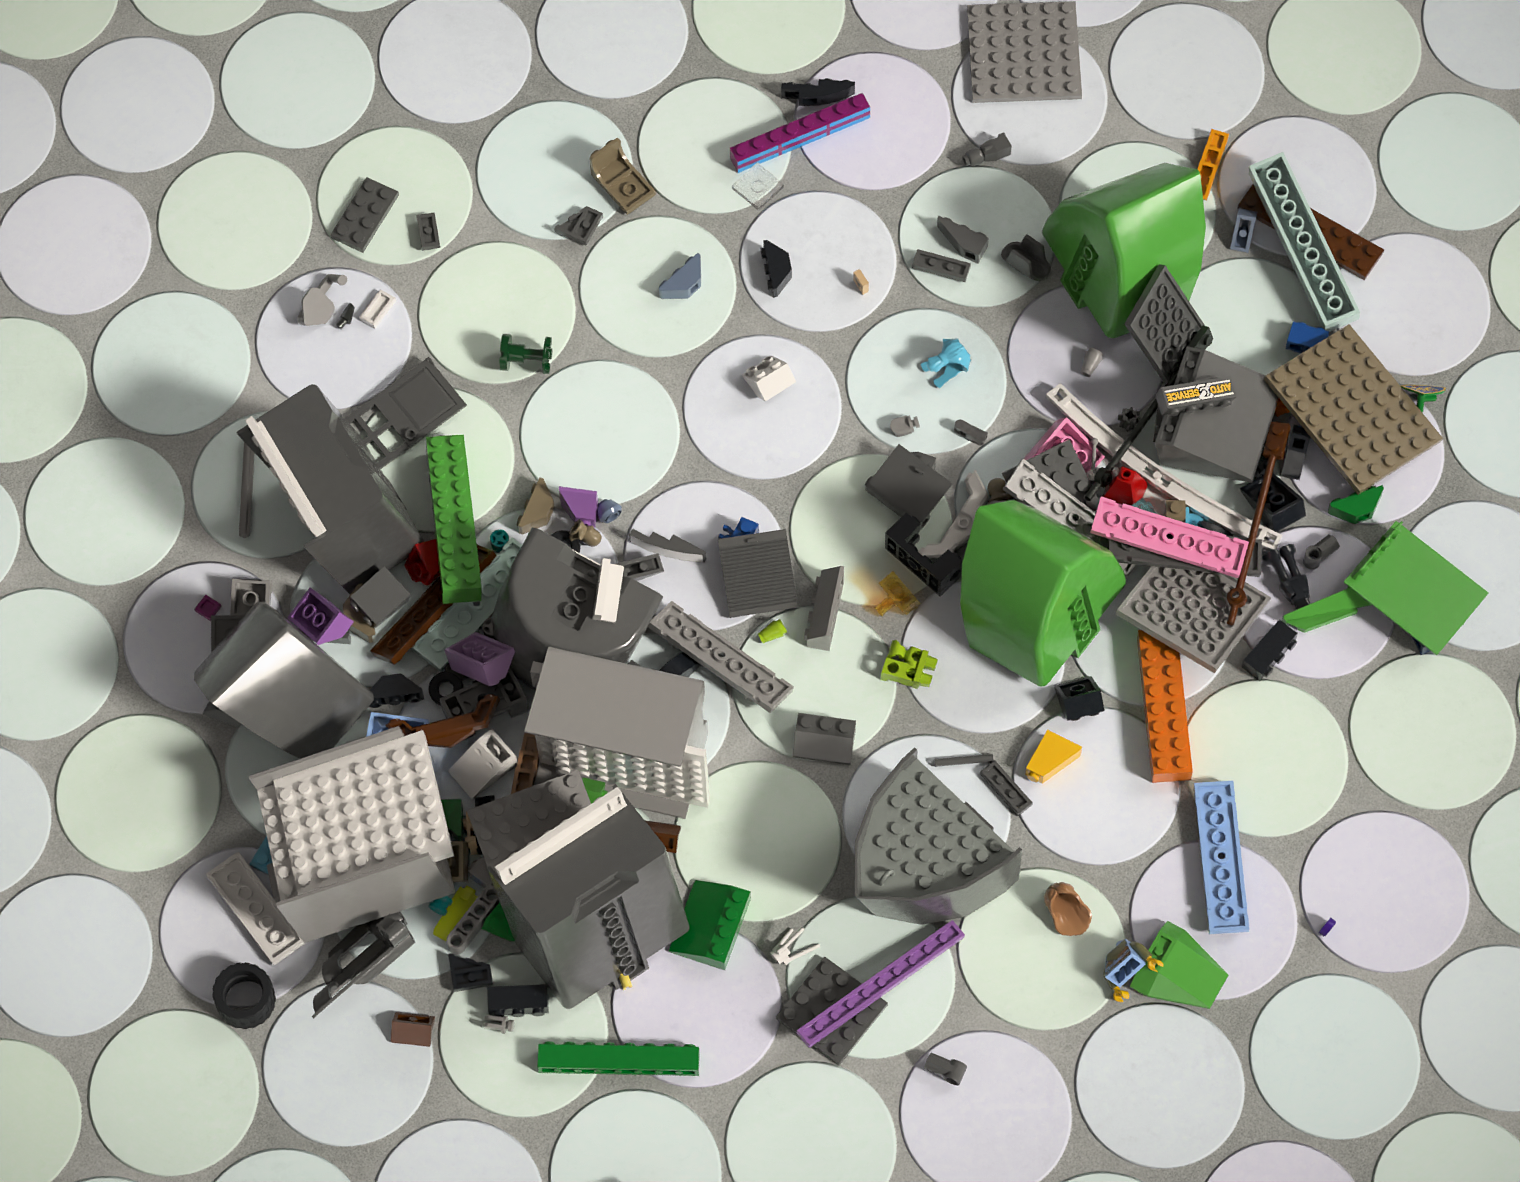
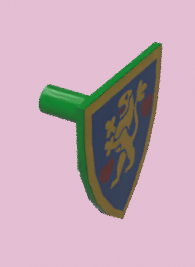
[1401,385,1446,412]

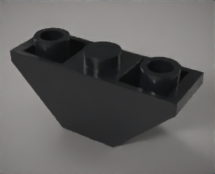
[760,240,792,297]
[1281,425,1310,480]
[369,673,424,708]

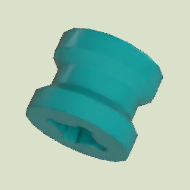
[490,529,509,553]
[428,896,453,916]

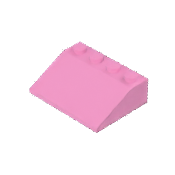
[1024,417,1105,473]

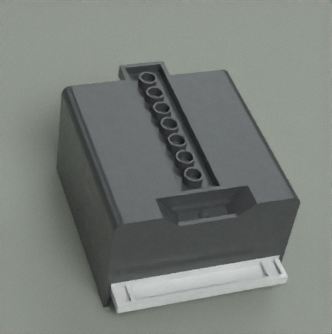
[236,384,424,594]
[487,784,689,1009]

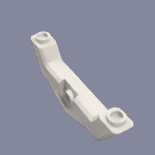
[919,470,988,562]

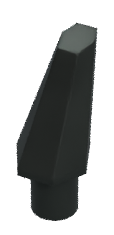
[336,303,355,329]

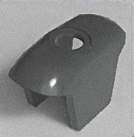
[1001,234,1051,281]

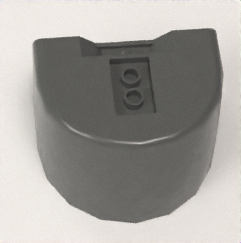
[492,527,663,690]

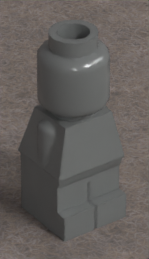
[962,132,1012,167]

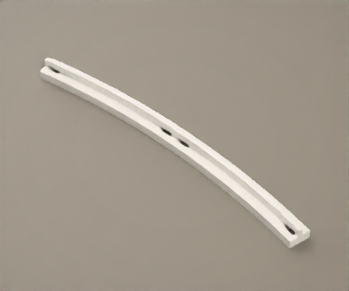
[1046,383,1282,552]

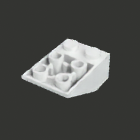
[448,729,518,800]

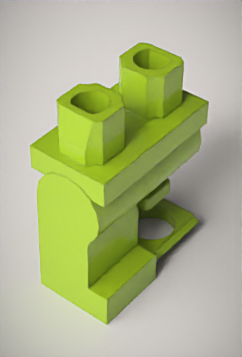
[880,640,938,689]

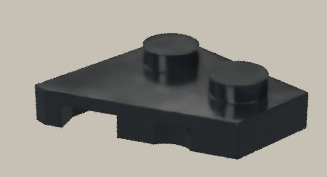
[448,953,493,992]

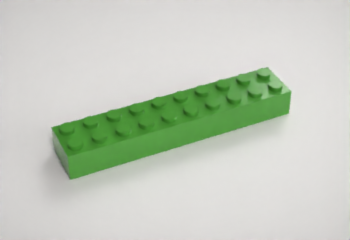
[426,434,482,604]

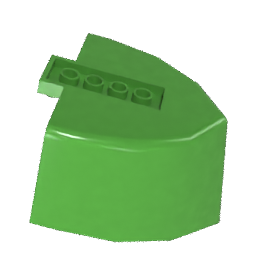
[1042,163,1206,339]
[960,500,1126,686]

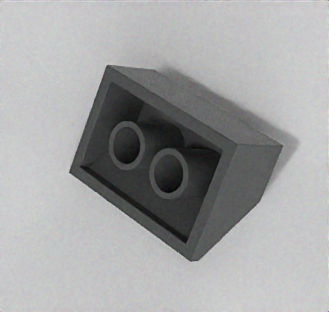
[793,713,856,765]

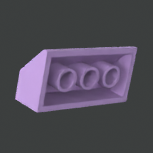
[444,632,515,686]

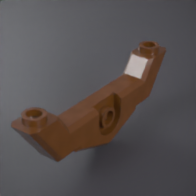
[385,694,500,748]

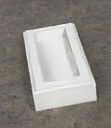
[359,289,396,329]

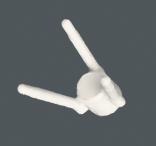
[770,928,820,965]

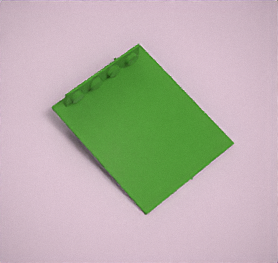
[1344,521,1489,655]

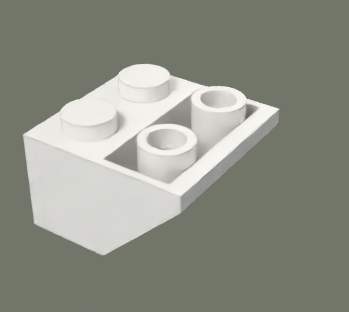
[742,356,796,401]

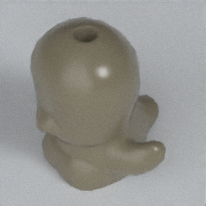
[987,478,1013,504]
[569,519,602,547]

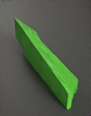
[1282,588,1372,633]

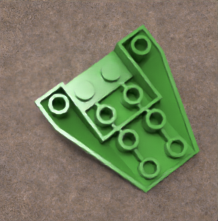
[1130,921,1229,1009]

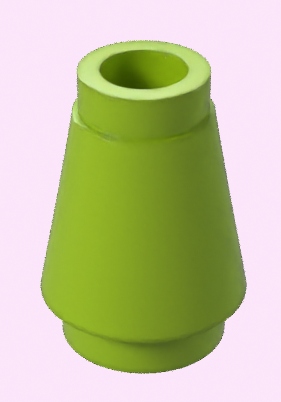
[758,619,787,643]

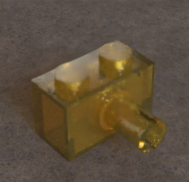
[874,571,921,616]

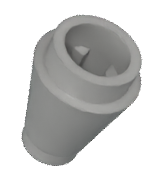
[1080,348,1103,377]

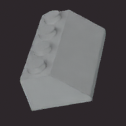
[804,566,844,651]

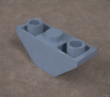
[659,253,701,299]

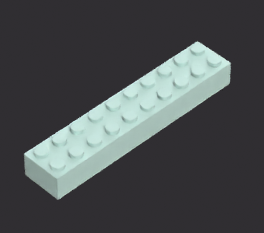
[1249,152,1360,332]

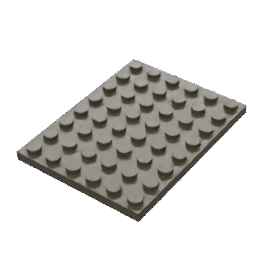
[1264,324,1443,495]

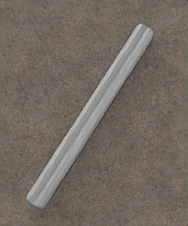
[239,442,255,538]

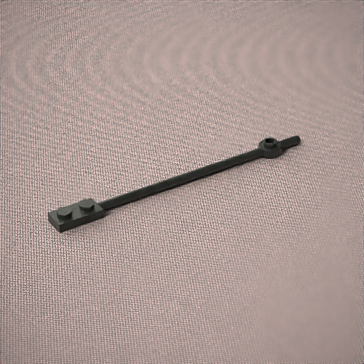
[1084,325,1213,501]

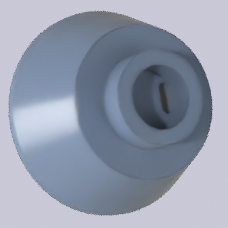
[597,499,622,523]

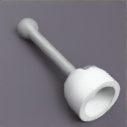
[1086,438,1098,484]

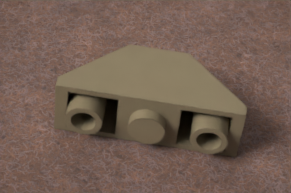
[516,477,555,535]
[343,583,376,643]

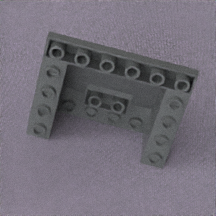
[1155,346,1279,483]

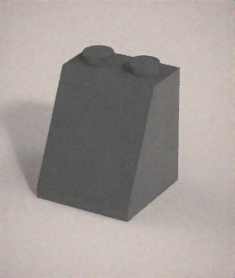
[350,566,411,628]

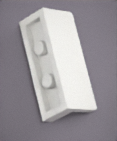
[592,558,624,623]

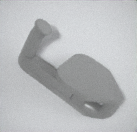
[297,274,347,326]

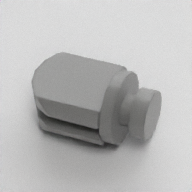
[890,415,920,437]
[483,1015,514,1034]

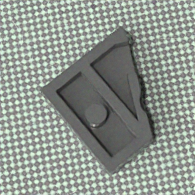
[554,206,603,246]

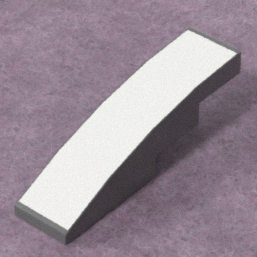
[629,529,707,563]

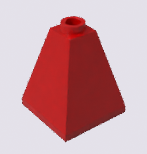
[1102,466,1148,508]

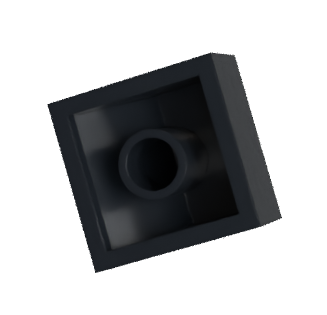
[1054,676,1105,721]

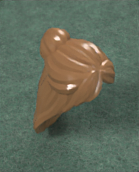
[1044,882,1092,936]

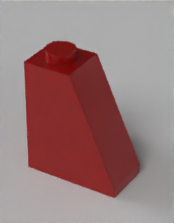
[404,539,440,586]

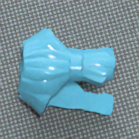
[921,338,971,389]

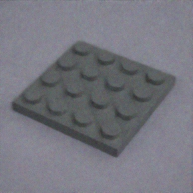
[1002,439,1099,521]
[776,957,888,1066]

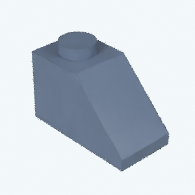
[1230,208,1257,253]

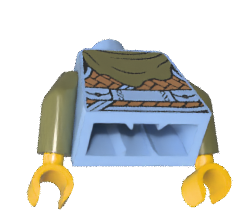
[1103,939,1163,1002]

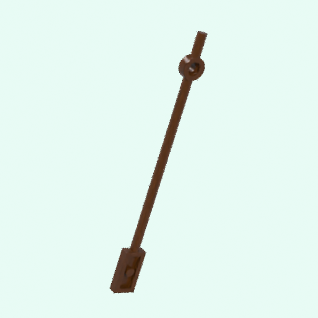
[1227,422,1291,625]

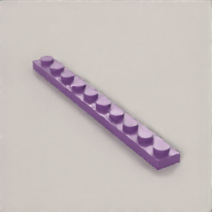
[797,920,965,1048]

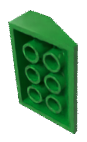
[669,880,751,970]

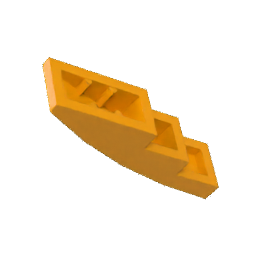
[1197,129,1229,201]

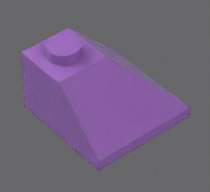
[559,486,599,528]

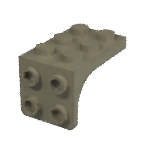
[589,138,656,215]

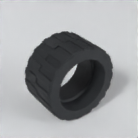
[212,962,276,1029]

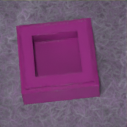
[194,595,222,621]

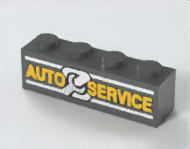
[1155,376,1237,416]

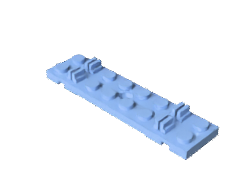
[1194,781,1249,934]

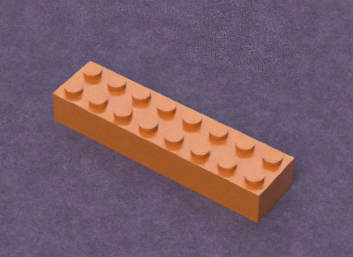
[1137,630,1193,783]

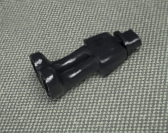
[1261,544,1310,609]

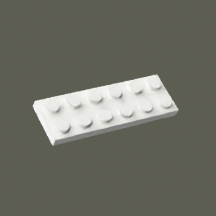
[206,852,306,966]

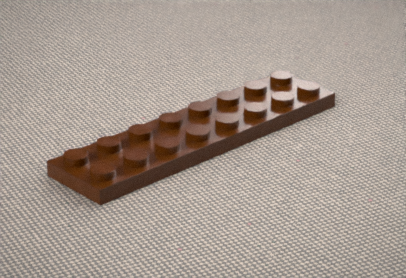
[1237,184,1384,280]
[370,544,497,665]

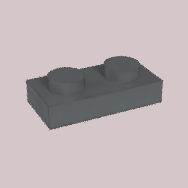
[416,212,440,251]

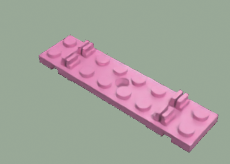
[1090,497,1249,578]

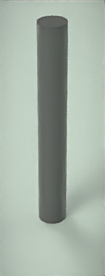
[934,754,994,767]

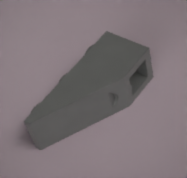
[937,216,989,264]

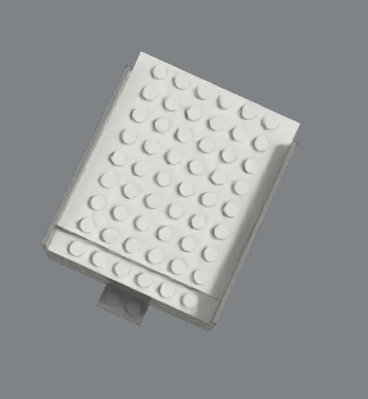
[524,647,710,819]
[249,726,455,943]

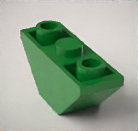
[1328,485,1384,524]

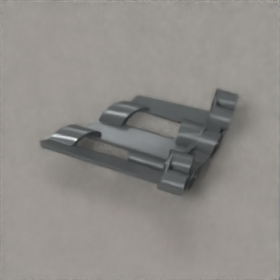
[312,912,416,1019]

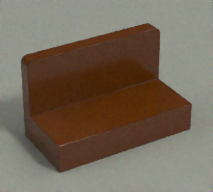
[645,820,681,853]
[391,1012,435,1047]

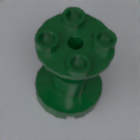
[499,334,553,374]

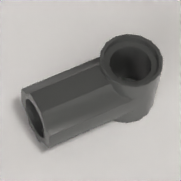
[1303,534,1340,569]
[924,1052,967,1086]

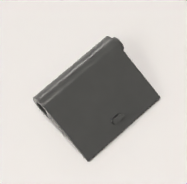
[865,444,952,531]

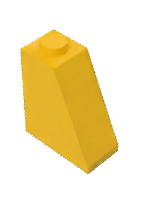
[1025,729,1082,784]

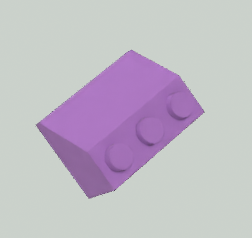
[287,588,354,645]

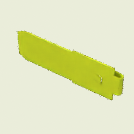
[433,885,478,942]

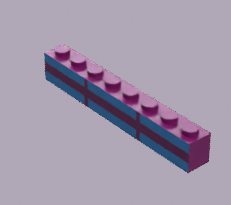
[730,93,870,173]

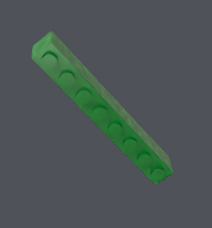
[537,1041,700,1076]

